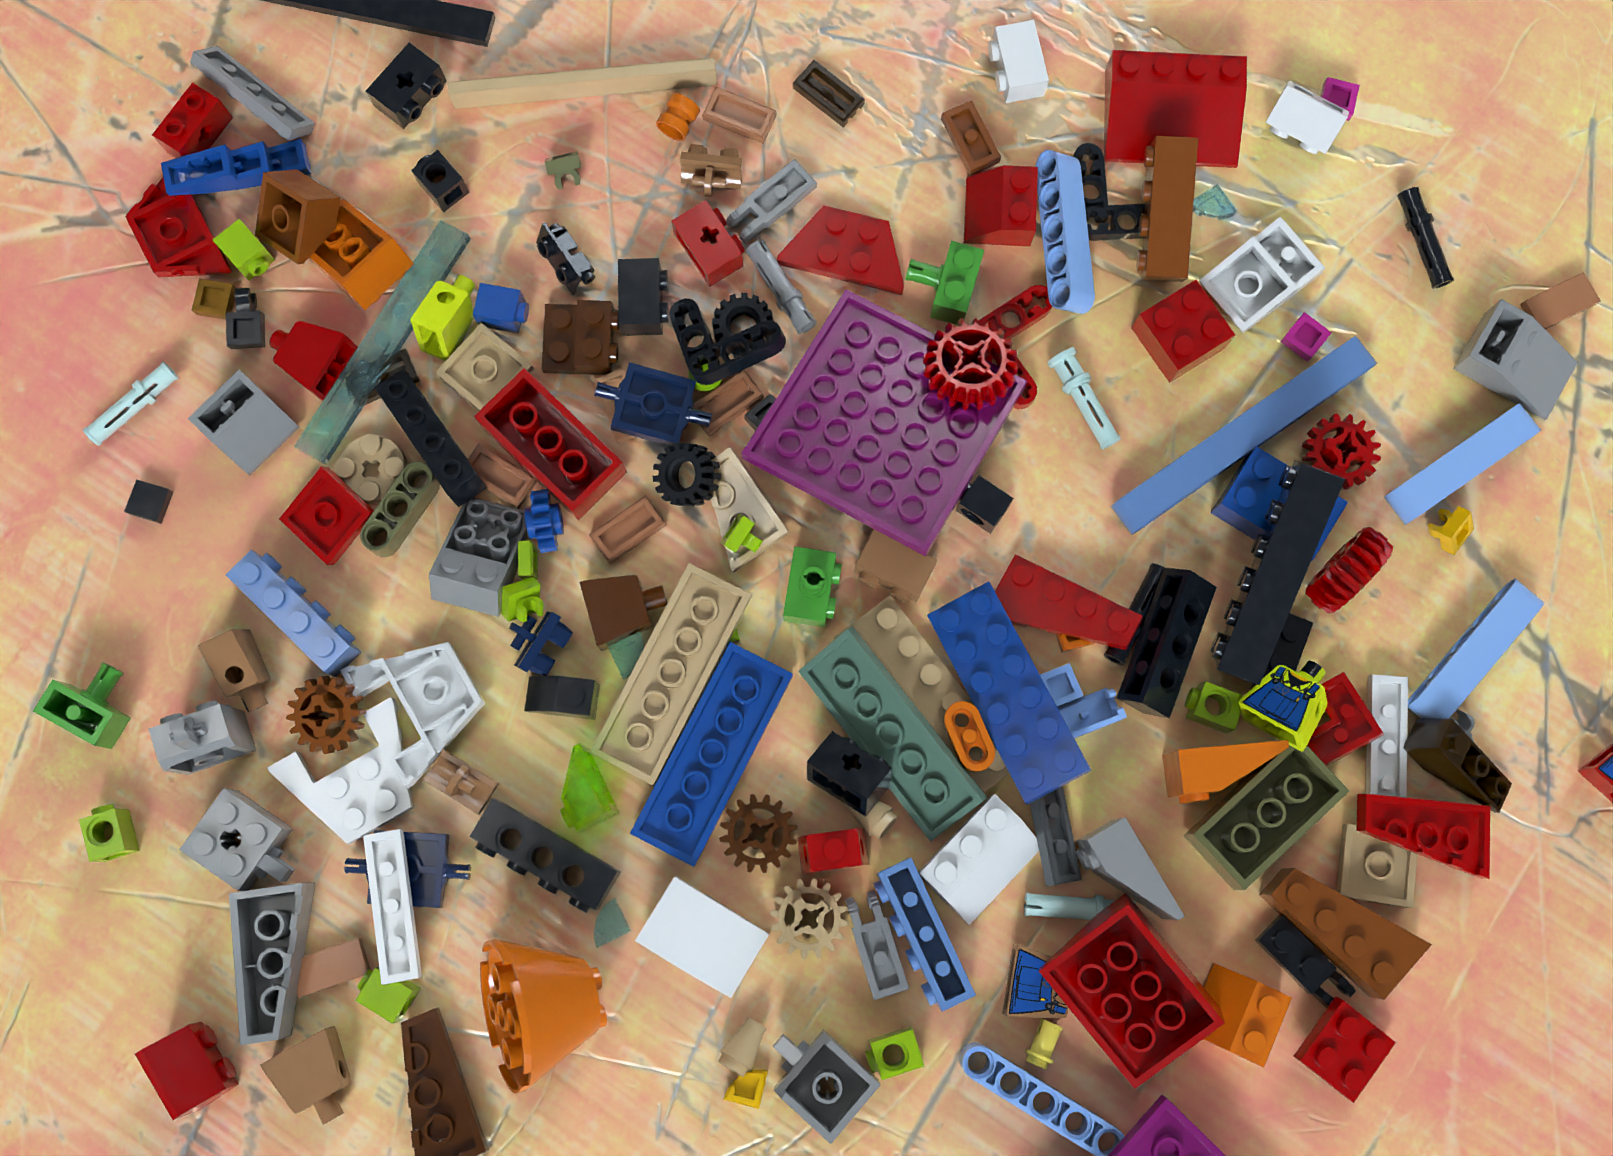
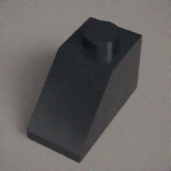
[524,676,600,720]

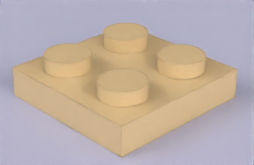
[435,322,534,411]
[1336,824,1418,908]

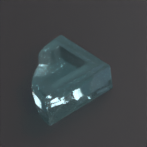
[1193,184,1237,220]
[608,631,644,679]
[594,898,631,948]

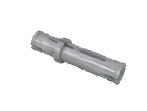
[746,239,817,334]

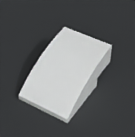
[1199,217,1325,333]
[635,876,769,998]

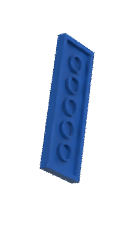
[927,581,1092,804]
[630,642,793,867]

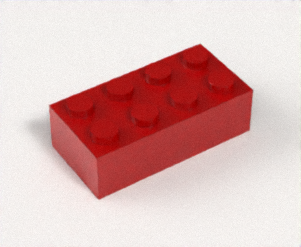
[474,368,627,521]

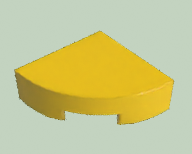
[723,1069,768,1109]

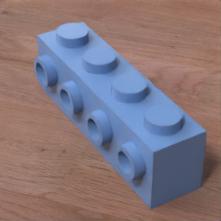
[226,550,361,677]
[873,858,976,1012]

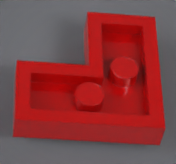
[1307,672,1384,766]

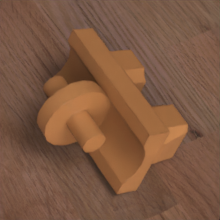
[680,144,742,197]
[423,749,499,815]

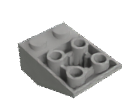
[1453,299,1578,420]
[429,497,528,617]

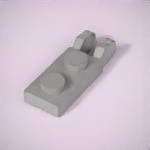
[726,159,817,243]
[845,890,909,1000]

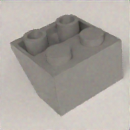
[188,370,300,475]

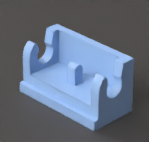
[1058,688,1127,739]

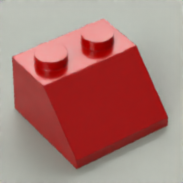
[963,165,1038,247]
[135,1021,239,1120]

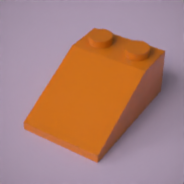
[309,199,414,310]
[1162,740,1289,804]

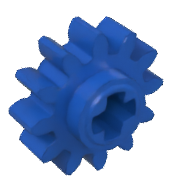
[524,489,564,553]

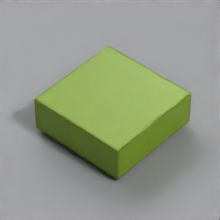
[518,540,538,580]

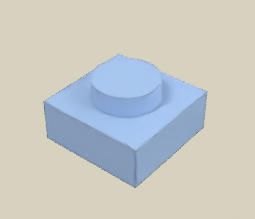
[1040,663,1084,707]

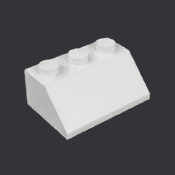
[918,794,1039,925]

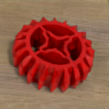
[923,318,1018,411]
[1305,527,1393,614]

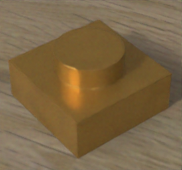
[192,278,236,320]

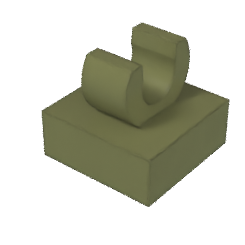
[545,151,581,189]

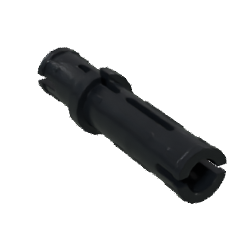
[1397,187,1454,289]
[1104,563,1165,666]

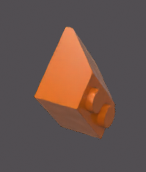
[1203,963,1292,1068]

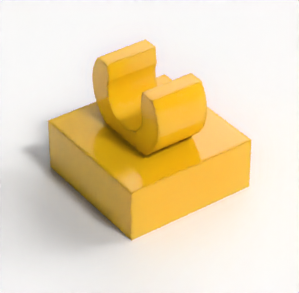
[1427,506,1474,555]

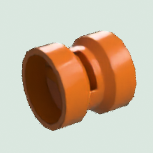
[656,93,700,141]

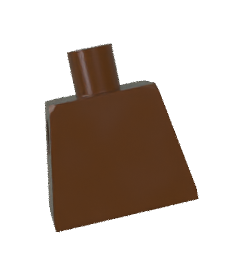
[579,575,668,651]

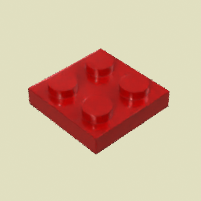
[279,466,374,565]
[1293,996,1396,1103]

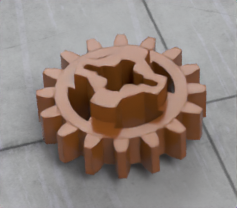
[286,675,367,754]

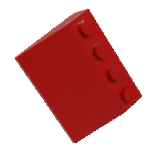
[1104,50,1247,168]
[1039,893,1225,1089]

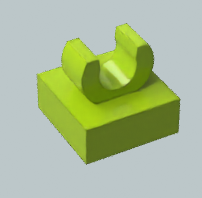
[720,513,763,553]
[501,576,544,622]

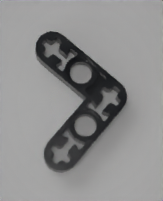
[1073,143,1145,241]
[669,298,786,385]

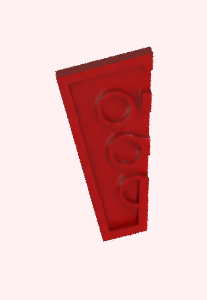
[995,554,1143,650]
[1356,794,1491,879]

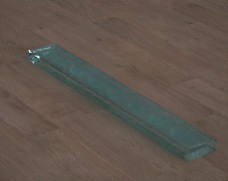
[294,220,471,465]

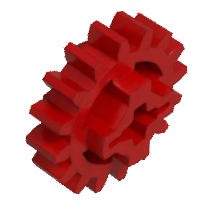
[1302,414,1381,490]

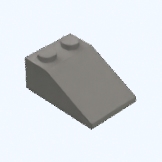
[1075,817,1185,920]

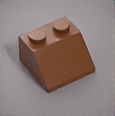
[255,169,341,264]

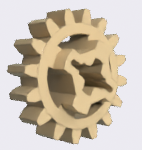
[770,878,849,959]

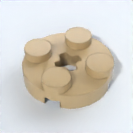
[334,434,408,504]

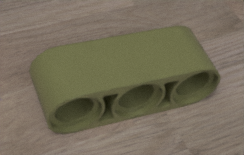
[360,462,440,557]

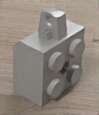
[149,701,256,775]
[179,788,295,891]
[773,1029,881,1144]

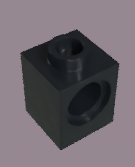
[411,150,470,213]
[956,475,1014,534]

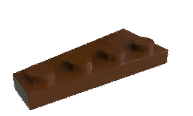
[401,1007,489,1156]

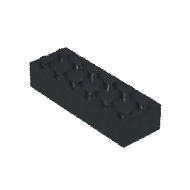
[1210,460,1345,685]

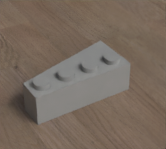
[229,883,315,1045]

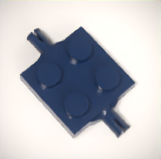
[594,362,713,446]
[344,830,471,908]

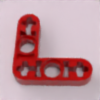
[978,285,1052,409]

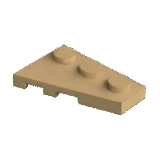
[710,447,790,573]

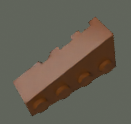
[1136,136,1198,282]
[1259,868,1432,1000]

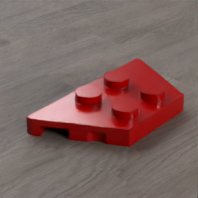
[125,177,233,277]
[777,205,904,295]

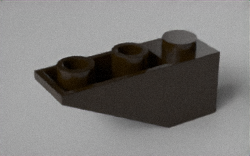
[1403,719,1512,813]

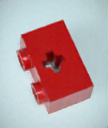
[152,82,233,158]
[671,200,745,287]

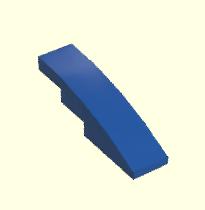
[161,139,312,196]

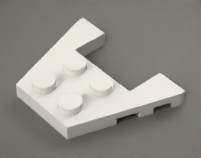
[340,642,485,789]
[267,697,414,844]

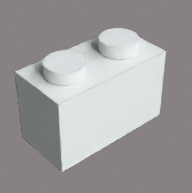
[988,20,1049,103]
[1266,80,1349,154]

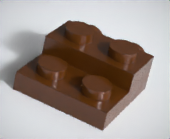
[542,300,620,375]

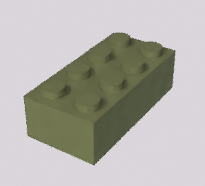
[1183,745,1349,890]

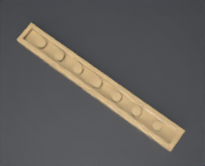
[447,58,718,109]

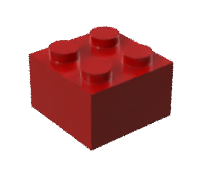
[1131,280,1235,383]

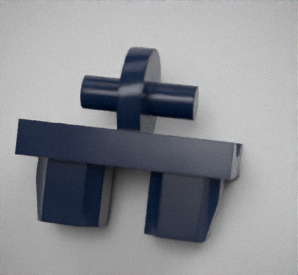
[509,611,573,676]

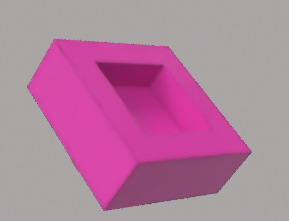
[1320,77,1360,121]
[1280,312,1332,362]

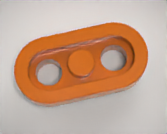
[943,701,995,772]

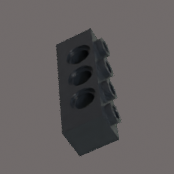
[374,368,487,507]
[1117,568,1217,719]
[469,798,621,913]

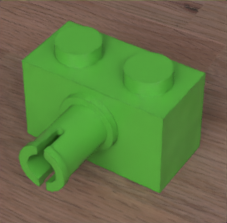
[905,241,984,325]
[783,546,842,627]
[33,662,131,749]

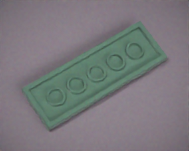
[798,626,987,842]

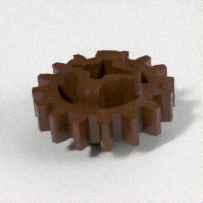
[719,794,798,873]

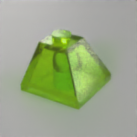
[560,743,620,832]

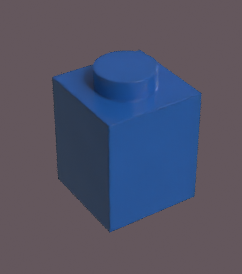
[473,283,529,333]

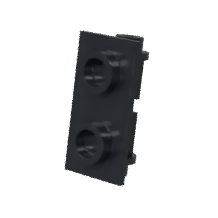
[536,223,595,295]

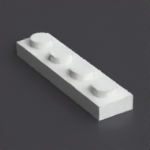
[1366,674,1408,798]
[363,829,422,985]

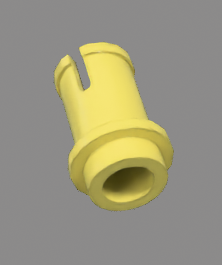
[1025,1019,1063,1070]

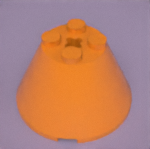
[480,939,607,1094]

